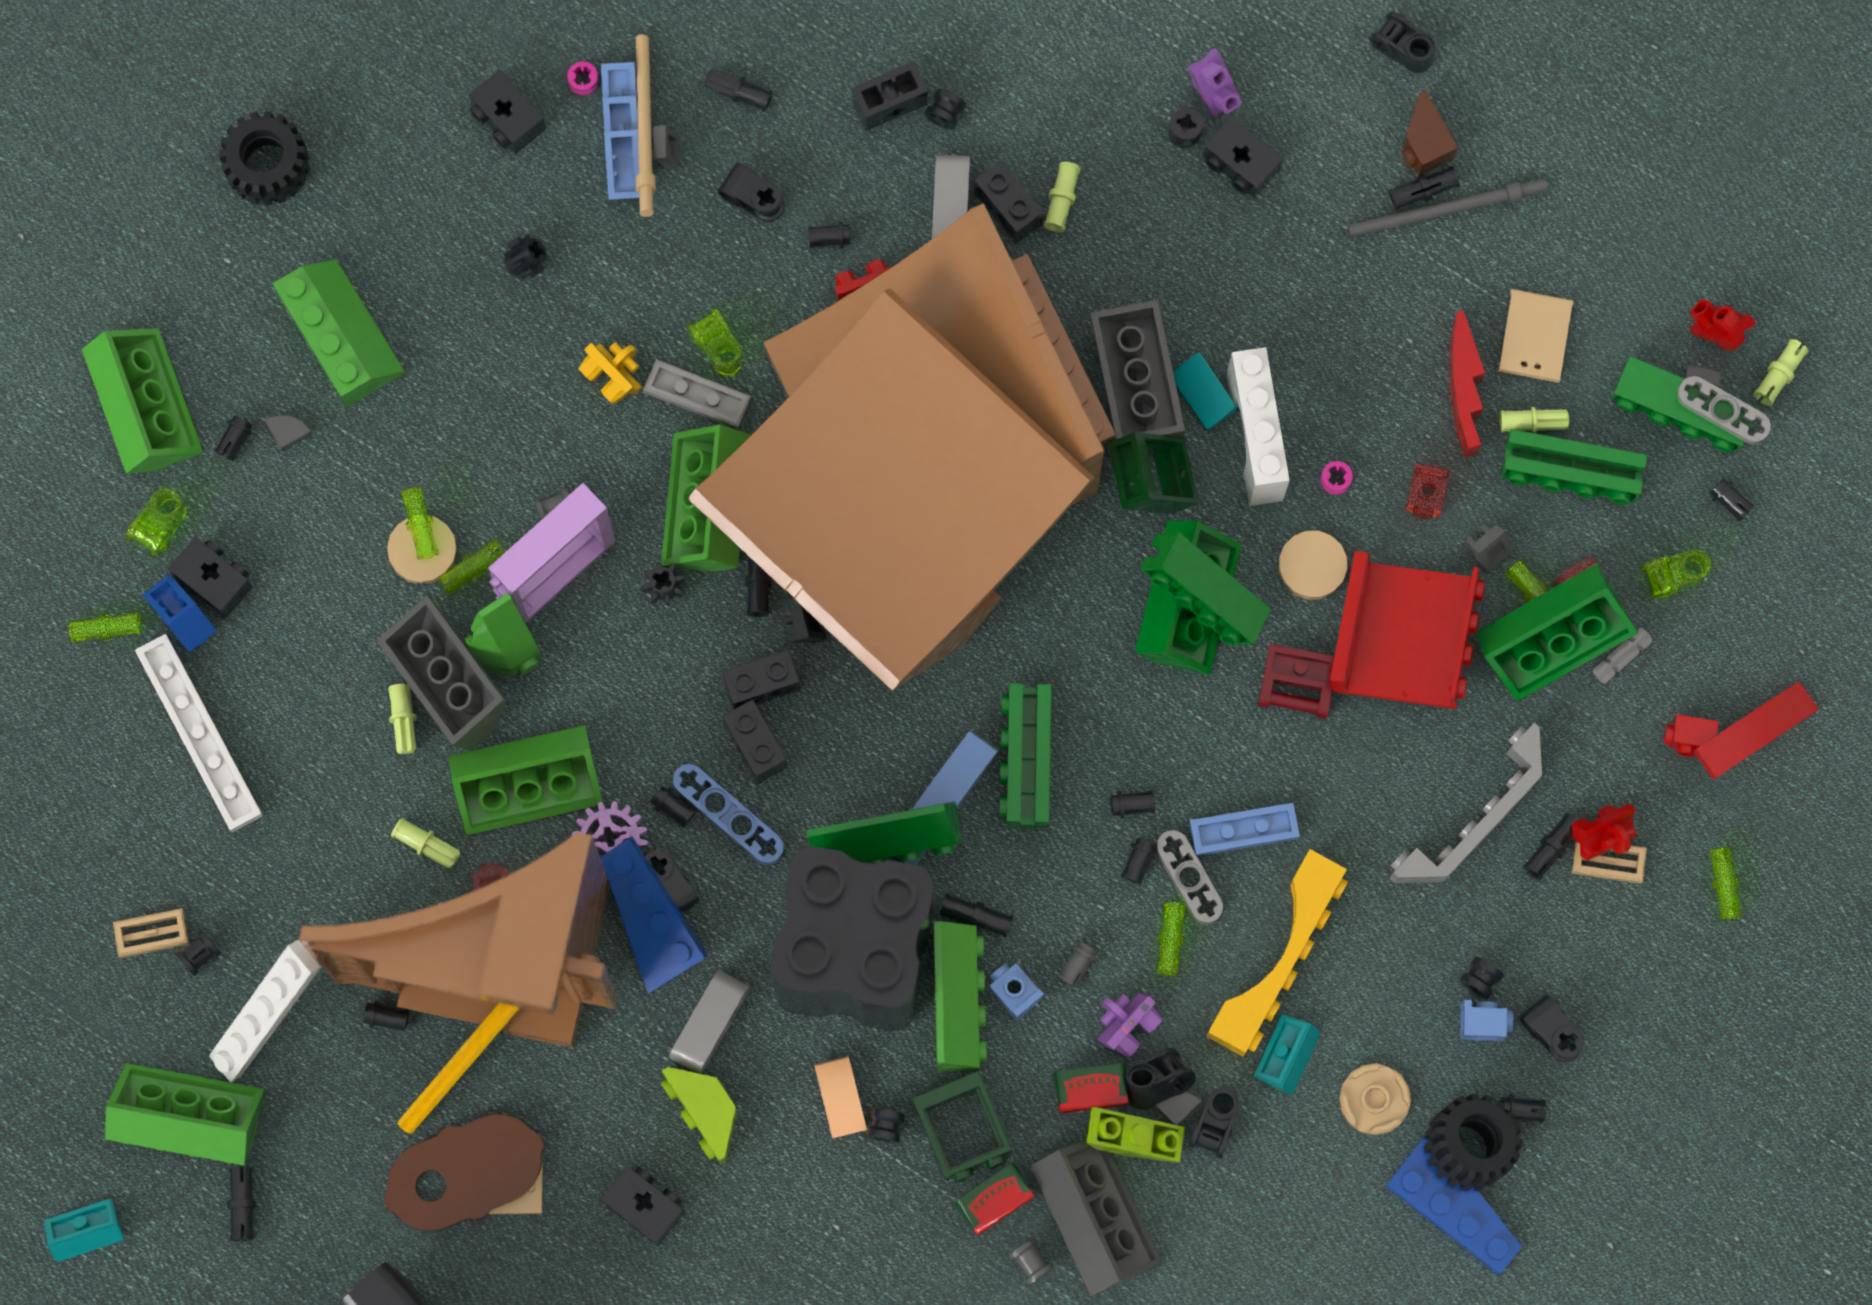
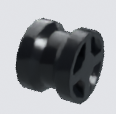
[925,89,966,130]
[1168,107,1203,148]
[1459,956,1504,999]
[865,1108,905,1144]

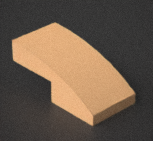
[814,1056,867,1138]

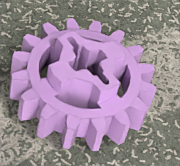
[572,801,649,862]

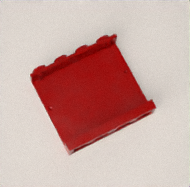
[1330,551,1486,710]

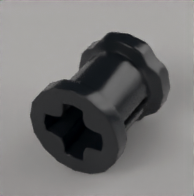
[174,930,222,976]

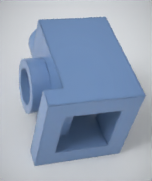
[989,963,1044,1022]
[1460,1000,1513,1041]

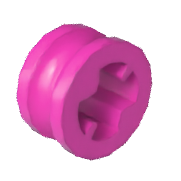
[567,61,599,96]
[1320,461,1353,495]

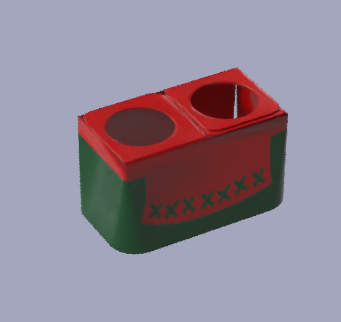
[1052,1063,1128,1114]
[952,1162,1034,1236]

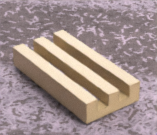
[1571,841,1647,884]
[113,908,190,958]

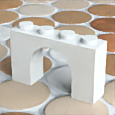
[1226,347,1290,506]

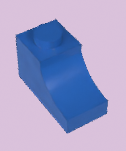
[142,573,217,652]

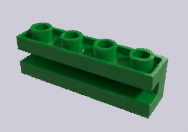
[1611,356,1758,453]
[1500,429,1647,505]
[1140,532,1271,646]
[1000,683,1051,828]

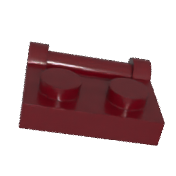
[1258,644,1334,719]

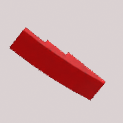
[1449,310,1485,457]
[1693,681,1819,780]

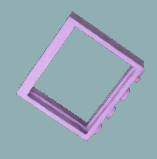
[488,483,616,623]

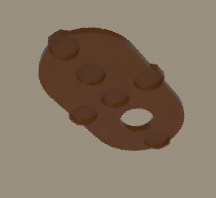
[384,1114,545,1231]

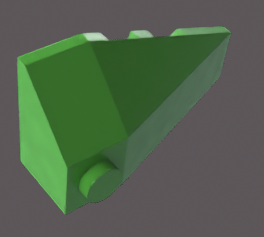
[464,593,542,677]

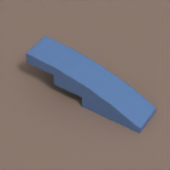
[601,62,639,200]
[896,730,999,865]

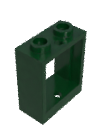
[1108,432,1199,514]
[912,1071,1011,1183]

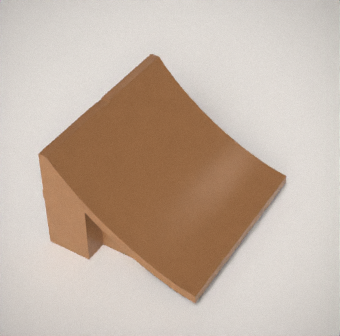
[763,203,1116,505]
[688,288,1095,691]
[299,832,618,1048]

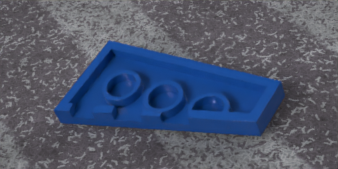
[601,836,708,994]
[1385,1137,1522,1276]

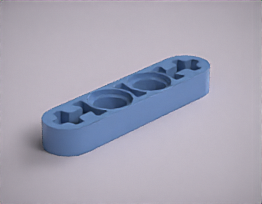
[673,764,784,866]

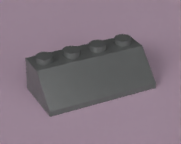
[1090,300,1185,439]
[377,595,507,751]
[1031,1140,1163,1296]

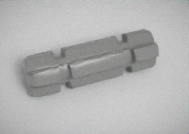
[1593,628,1653,684]

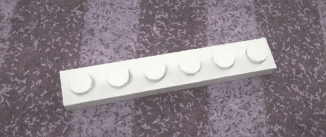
[135,634,263,833]
[209,940,321,1083]

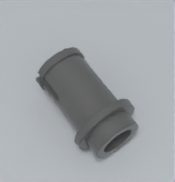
[1057,941,1097,989]

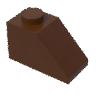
[1401,90,1458,176]

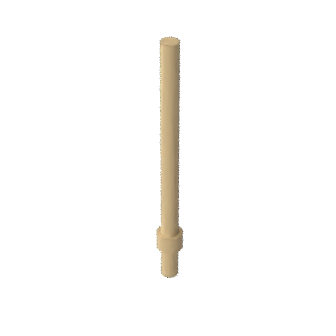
[635,35,656,217]

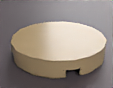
[387,515,457,584]
[1278,531,1347,600]
[1339,1063,1411,1135]

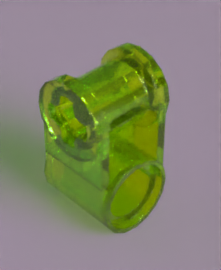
[686,307,743,376]
[125,488,187,557]
[1640,549,1711,600]

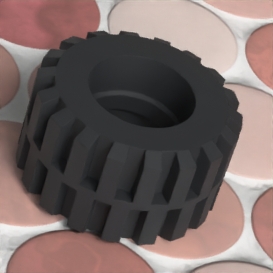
[219,111,310,205]
[1424,1094,1522,1191]

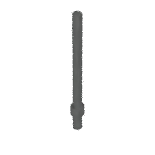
[1347,178,1548,238]

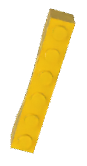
[1206,849,1348,1057]

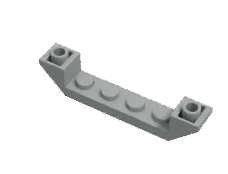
[1389,723,1542,883]

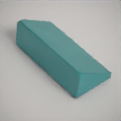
[1173,352,1237,431]
[1253,1014,1320,1095]
[43,1198,124,1261]

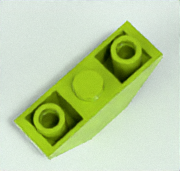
[661,1067,737,1164]
[1087,1107,1185,1163]

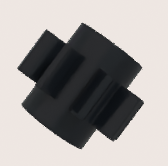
[504,235,547,279]
[642,562,685,606]

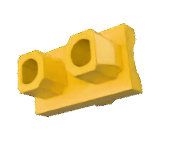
[578,342,643,404]

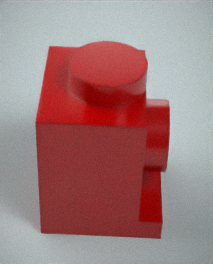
[1663,714,1719,757]

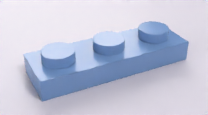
[1189,803,1300,856]

